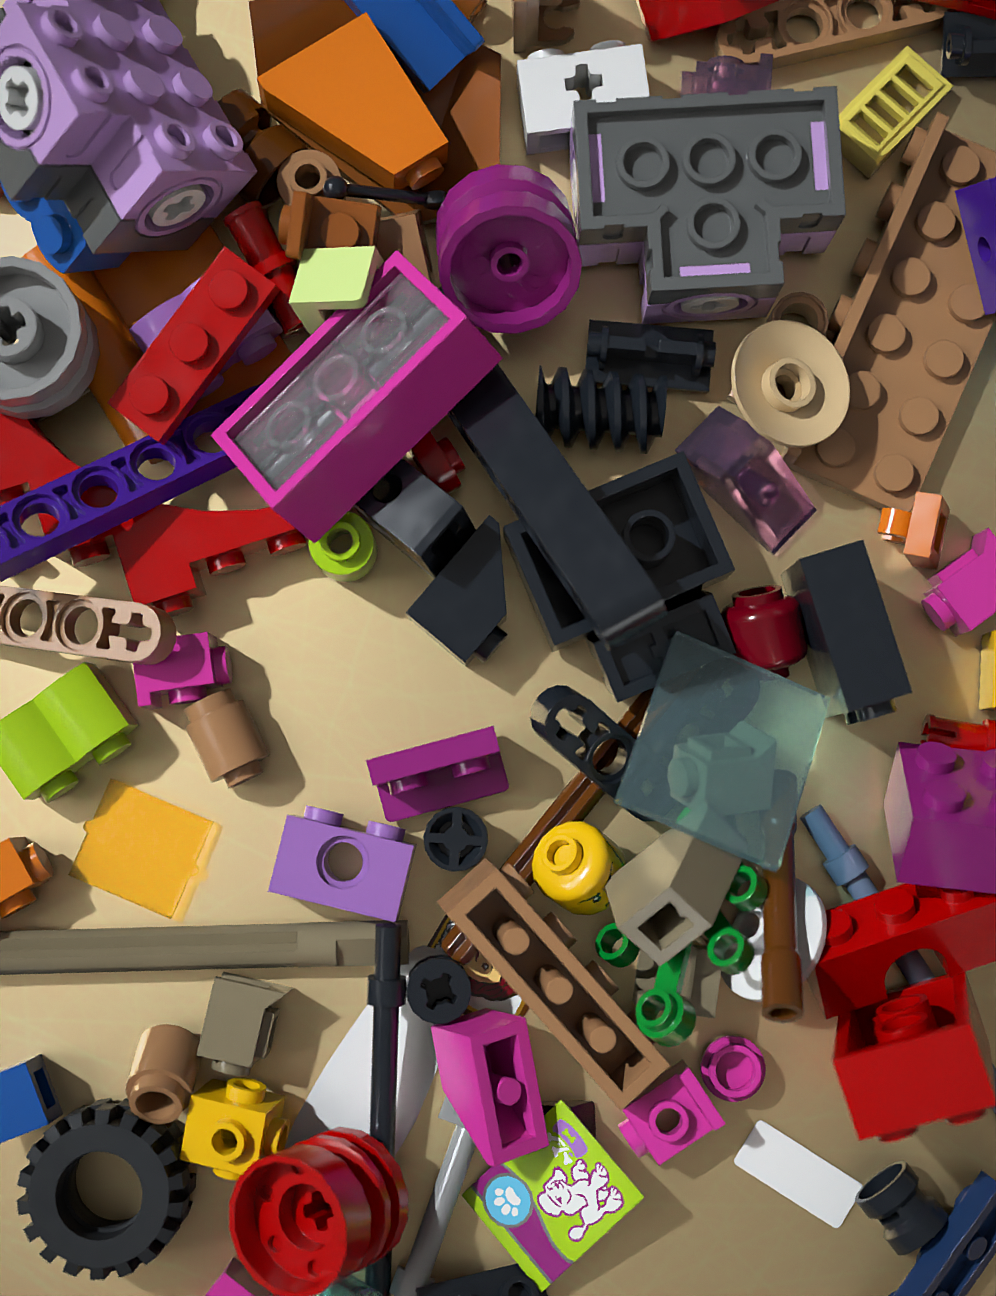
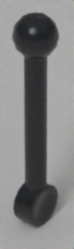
[323,176,448,210]

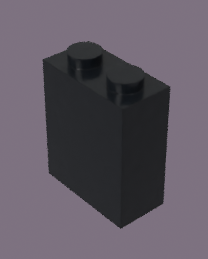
[780,540,913,725]

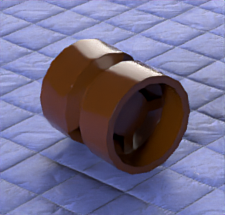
[218,88,309,209]

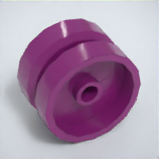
[435,164,582,334]

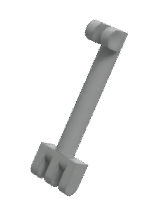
[389,1096,476,1296]

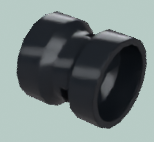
[855,1160,948,1255]

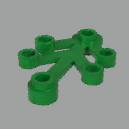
[595,808,768,1047]

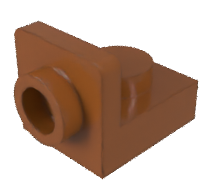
[278,190,382,261]

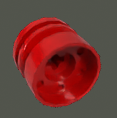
[229,1127,408,1296]

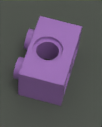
[268,805,417,922]

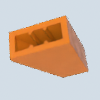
[257,12,449,190]

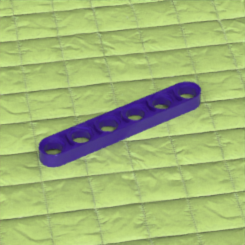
[0,384,262,582]

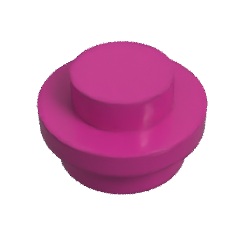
[700,1035,766,1102]

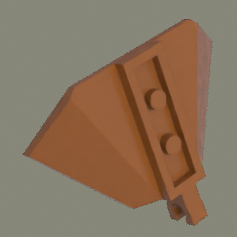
[249,0,501,225]

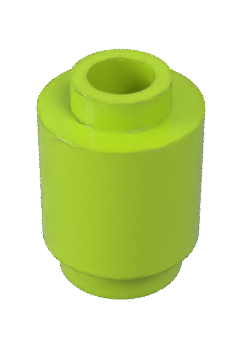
[309,511,377,582]

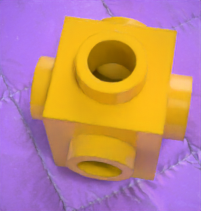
[180,1078,290,1180]

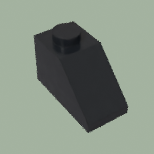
[406,515,508,667]

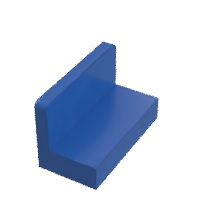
[344,0,485,93]

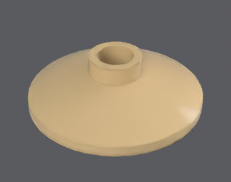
[731,320,850,448]

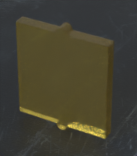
[68,778,214,919]

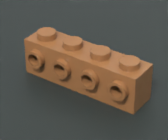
[437,858,670,1111]

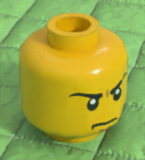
[531,821,626,915]

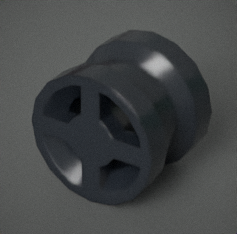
[423,807,488,872]
[406,954,471,1024]

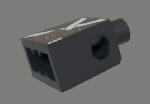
[353,458,476,579]

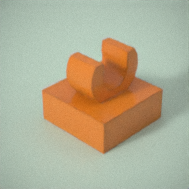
[878,491,950,570]

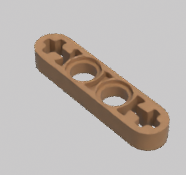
[714,0,950,75]
[0,585,176,665]

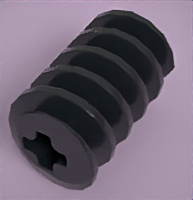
[535,365,667,454]

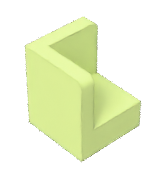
[289,246,384,335]

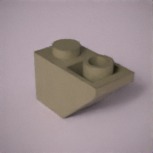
[604,802,748,966]

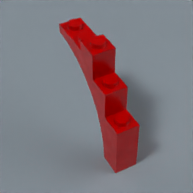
[0,414,307,617]

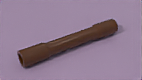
[758,771,804,1023]

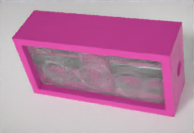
[211,250,503,544]

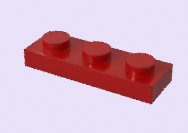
[107,246,281,445]

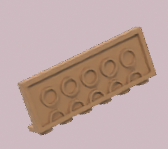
[778,112,996,512]

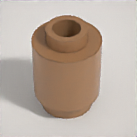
[277,149,346,205]
[184,688,270,789]
[126,1024,202,1124]

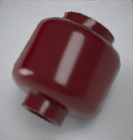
[721,585,808,683]

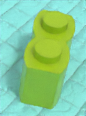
[0,662,139,803]

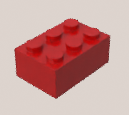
[832,972,996,1143]

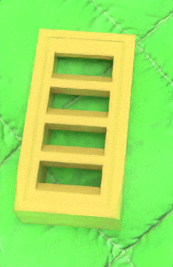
[839,45,953,178]

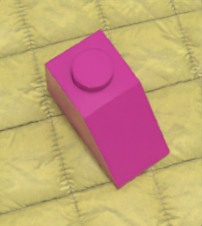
[431,1008,549,1167]

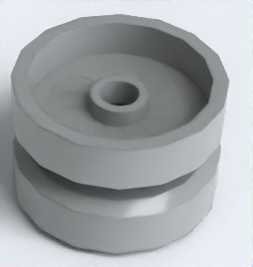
[0,256,100,420]

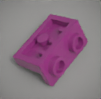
[366,726,509,822]

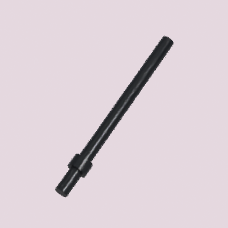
[365,923,407,1296]

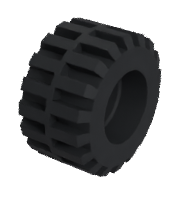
[17,1098,196,1280]

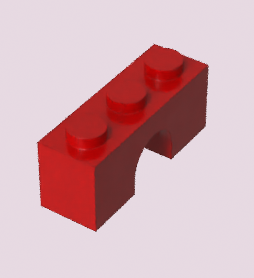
[806,883,996,1020]

